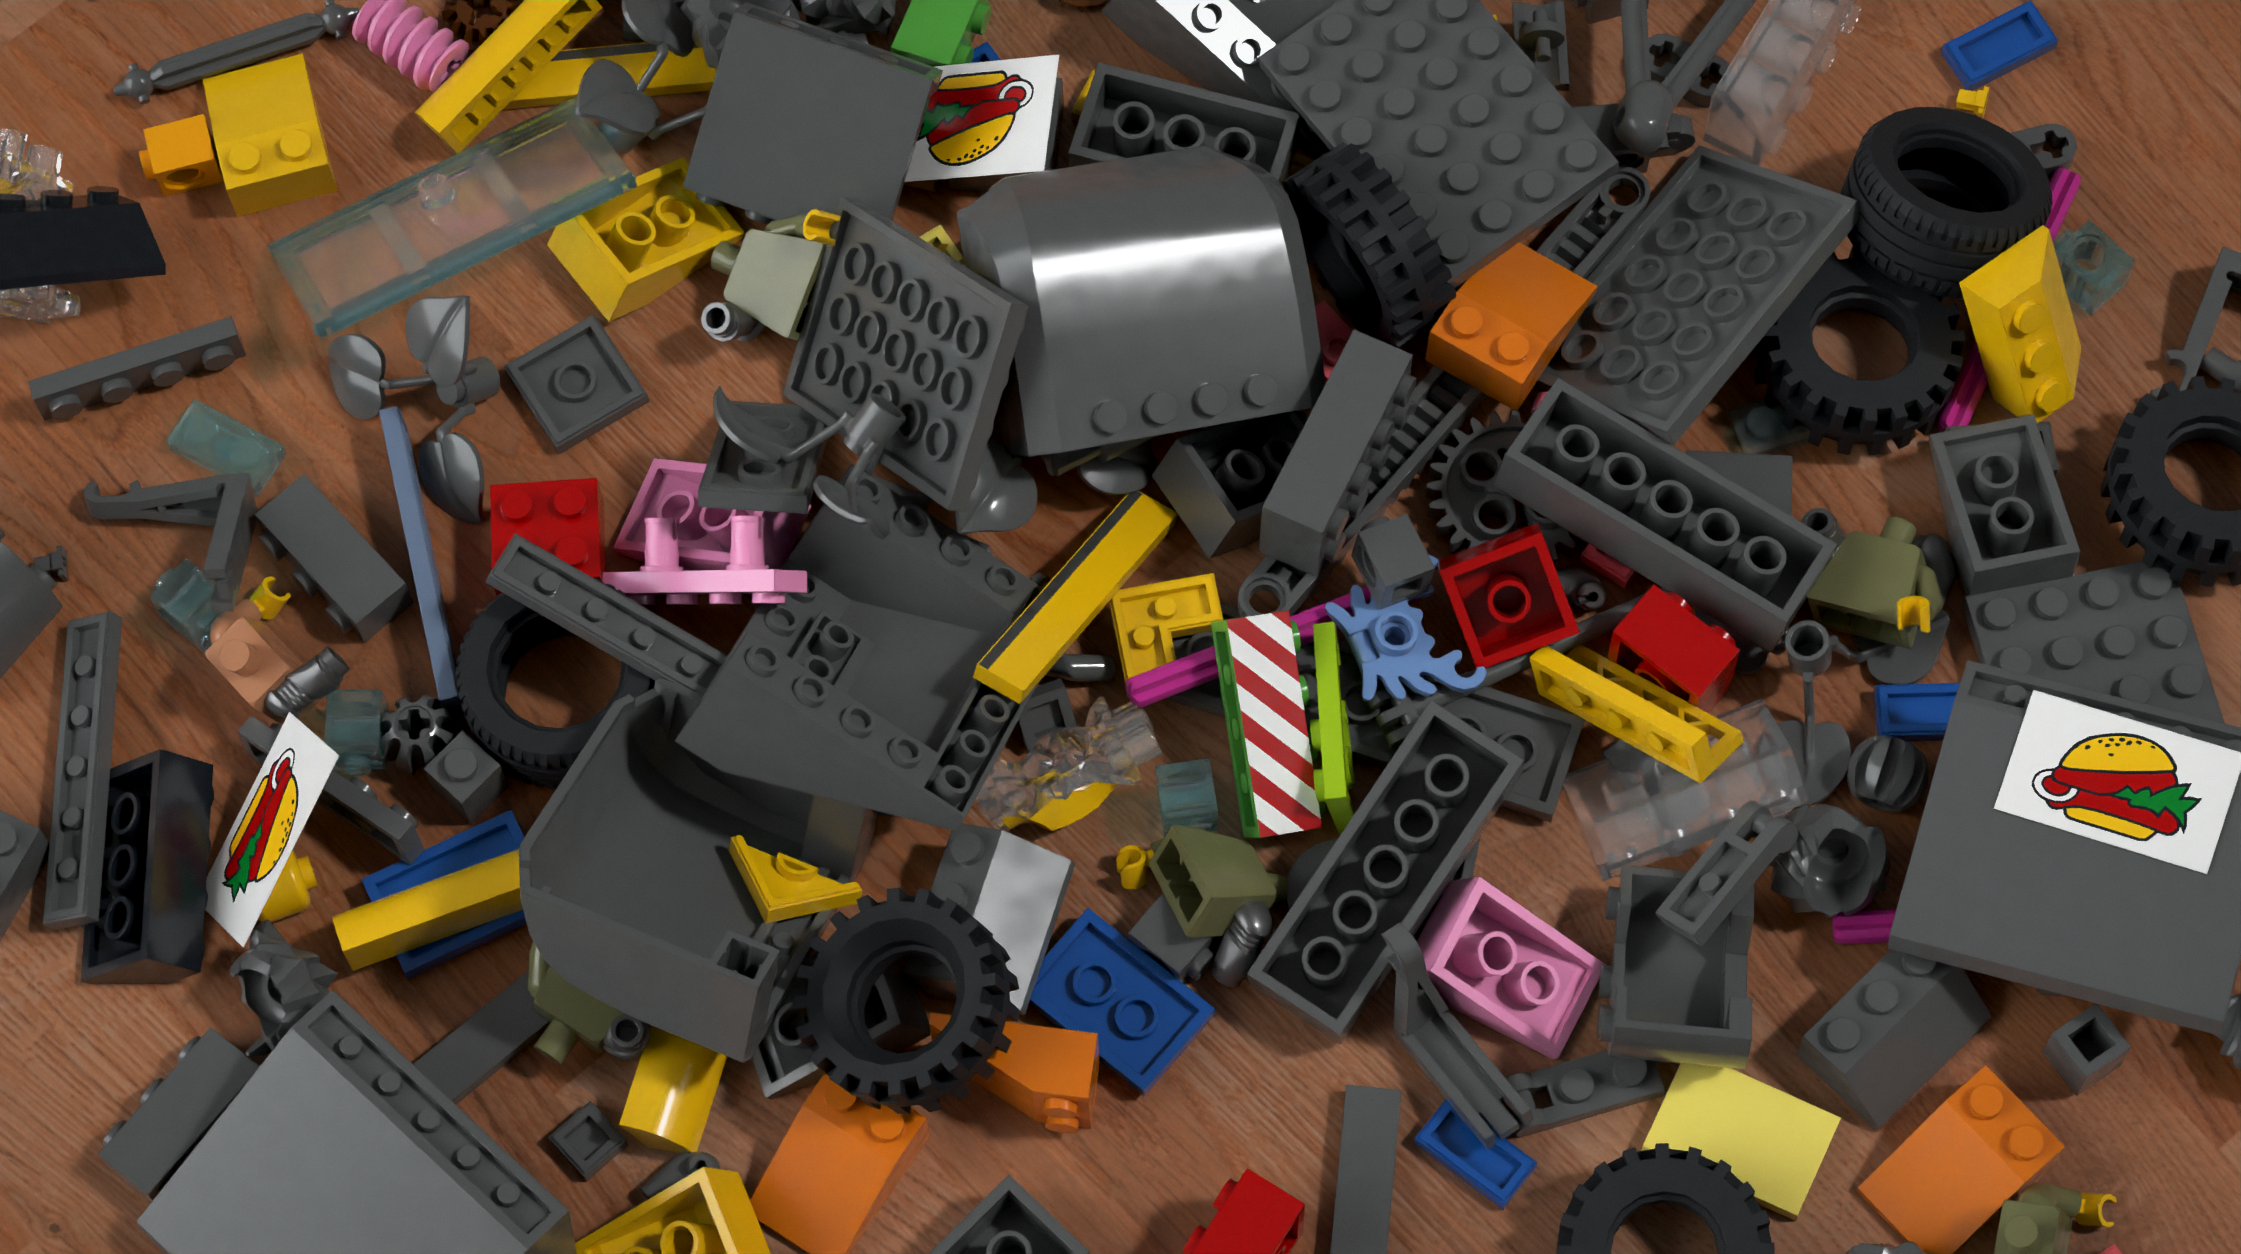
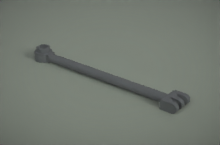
[1367,586,1668,748]

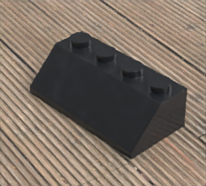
[0,186,166,290]
[81,749,214,984]

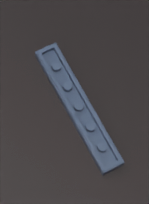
[379,406,465,717]

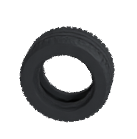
[1840,107,2053,299]
[456,578,655,790]

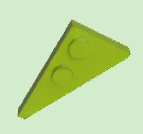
[1310,622,1356,836]

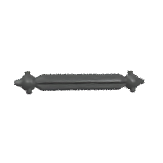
[113,0,359,105]

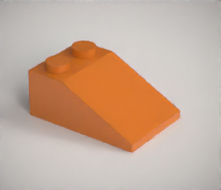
[1425,242,1598,412]
[929,1012,1100,1133]
[1856,1065,2065,1254]
[750,1073,930,1254]

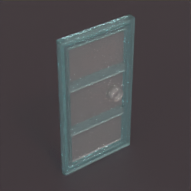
[267,98,637,340]

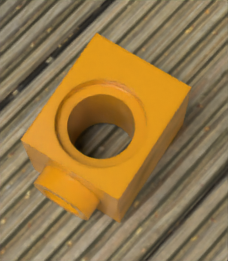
[139,114,224,197]

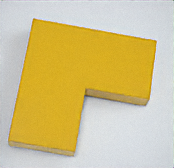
[1109,573,1223,698]

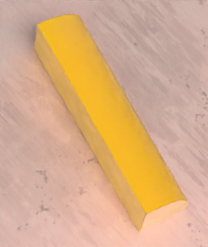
[414,0,603,154]
[332,849,523,971]
[619,1025,727,1153]

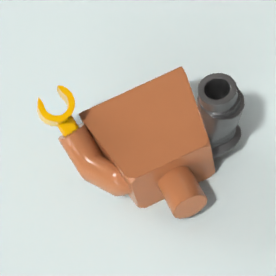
[205,576,350,725]

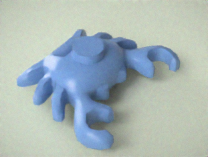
[1324,555,1487,702]

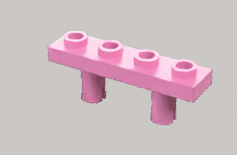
[602,516,807,605]

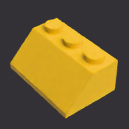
[1959,225,2081,424]

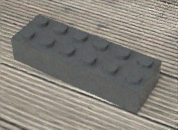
[1493,378,1837,653]
[1247,700,1524,1045]

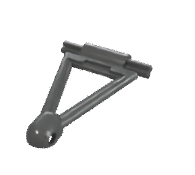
[1613,0,1757,153]

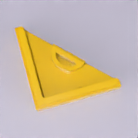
[728,835,862,924]

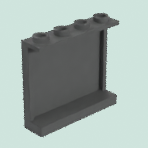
[683,2,943,234]

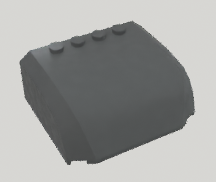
[957,146,1326,456]
[519,678,878,1062]

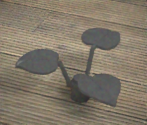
[575,0,706,153]
[328,295,500,523]
[713,386,932,540]
[955,438,1156,534]
[1695,607,1950,807]

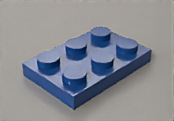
[361,810,527,979]
[1029,908,1215,1097]

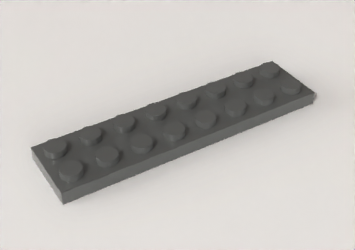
[1165,602,1585,822]

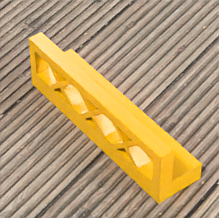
[1529,645,1744,784]

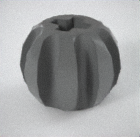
[378,694,458,775]
[1846,735,1929,812]

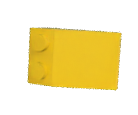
[203,53,338,217]
[547,157,745,322]
[575,1167,771,1254]

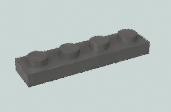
[28,316,246,421]
[237,715,424,865]

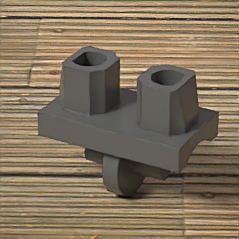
[1511,1,1570,91]

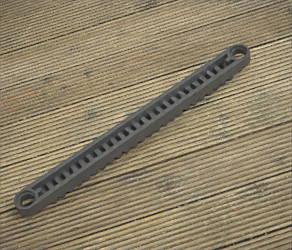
[1237,167,1650,617]

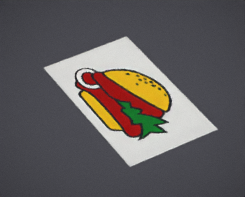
[905,55,1059,182]
[1994,690,2241,874]
[205,712,339,948]

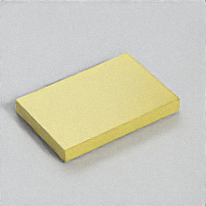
[1641,1063,1841,1221]

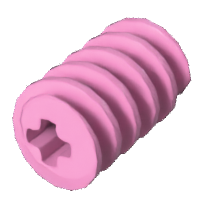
[352,0,469,93]

